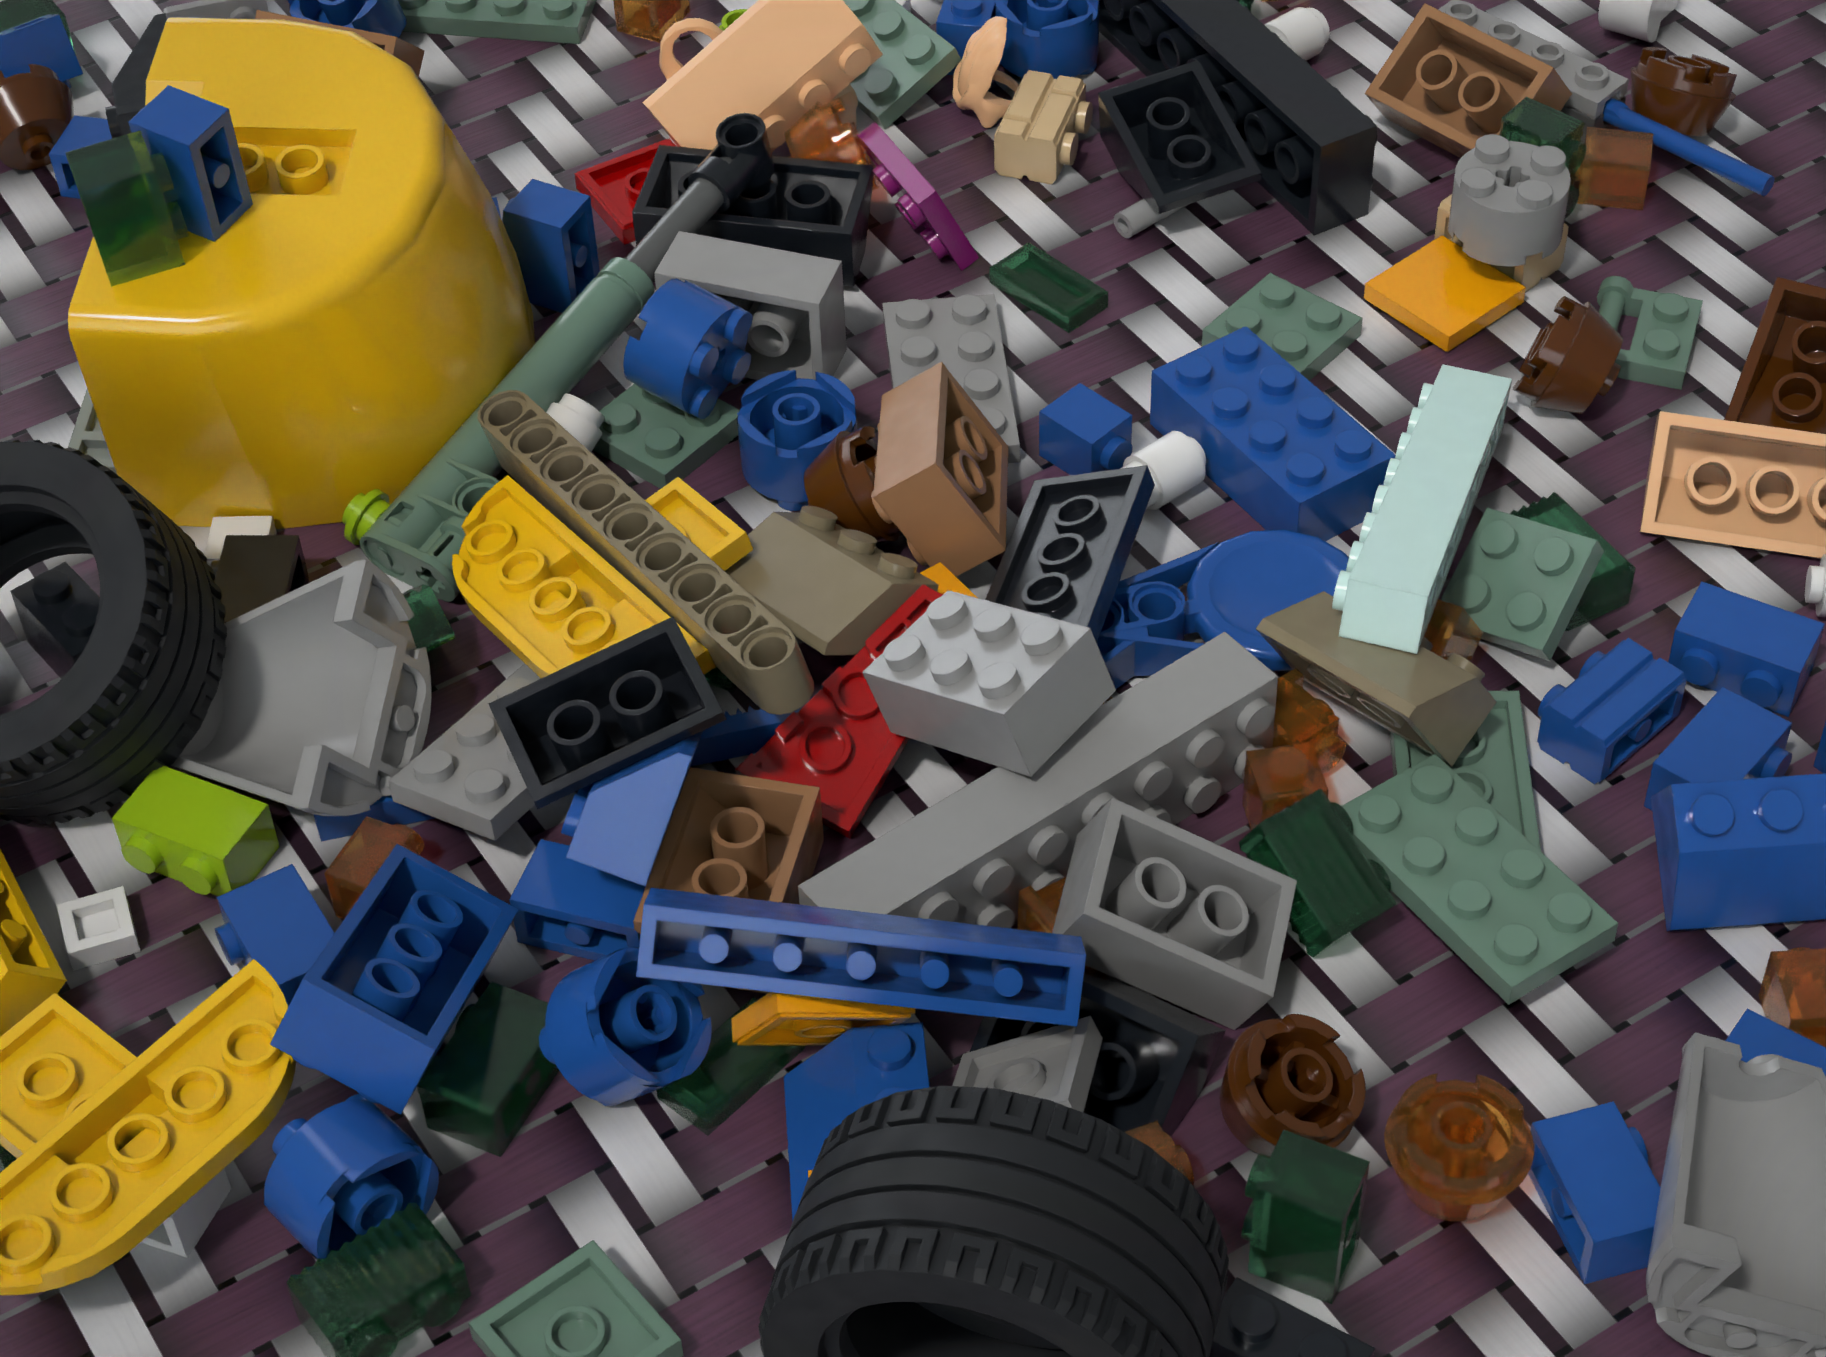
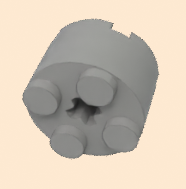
[1448,134,1571,267]

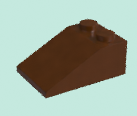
[1724,277,1826,434]

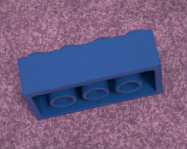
[1150,326,1396,541]
[270,844,519,1115]

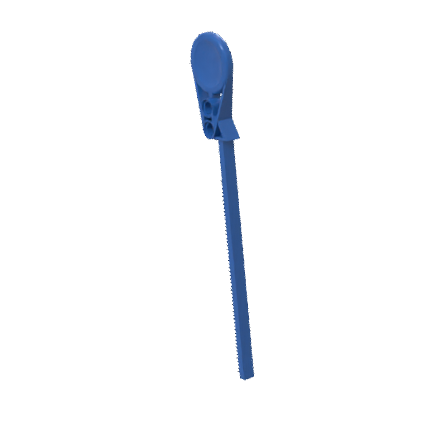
[314,529,1349,842]

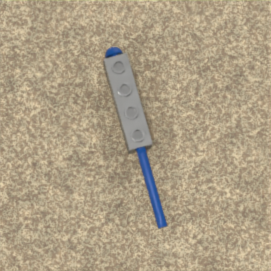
[1438,0,1775,196]

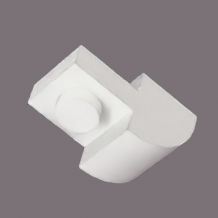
[1598,0,1679,43]

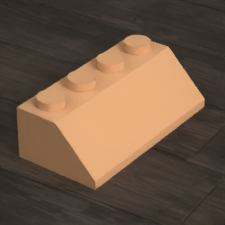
[642,0,883,152]
[1640,411,1826,559]

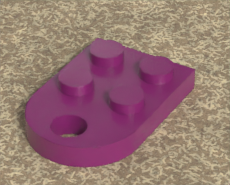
[856,122,979,271]

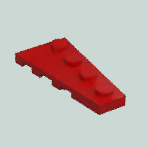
[735,584,943,839]

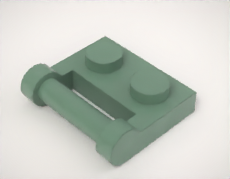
[1597,276,1703,390]

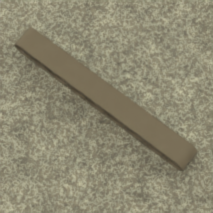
[477,390,814,715]

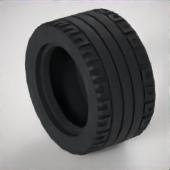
[0,440,227,825]
[758,1086,1229,1357]

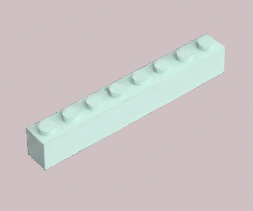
[1332,364,1512,654]

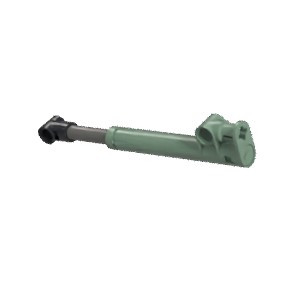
[359,113,775,602]

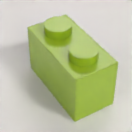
[112,766,280,896]

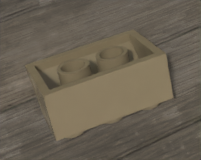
[725,506,939,655]
[1256,591,1497,767]

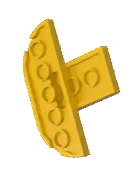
[452,475,754,679]
[0,959,296,1295]

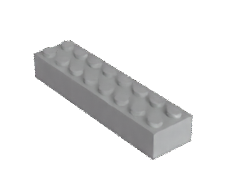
[798,632,1278,928]

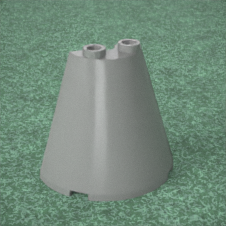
[171,559,431,817]
[1646,1032,1826,1357]

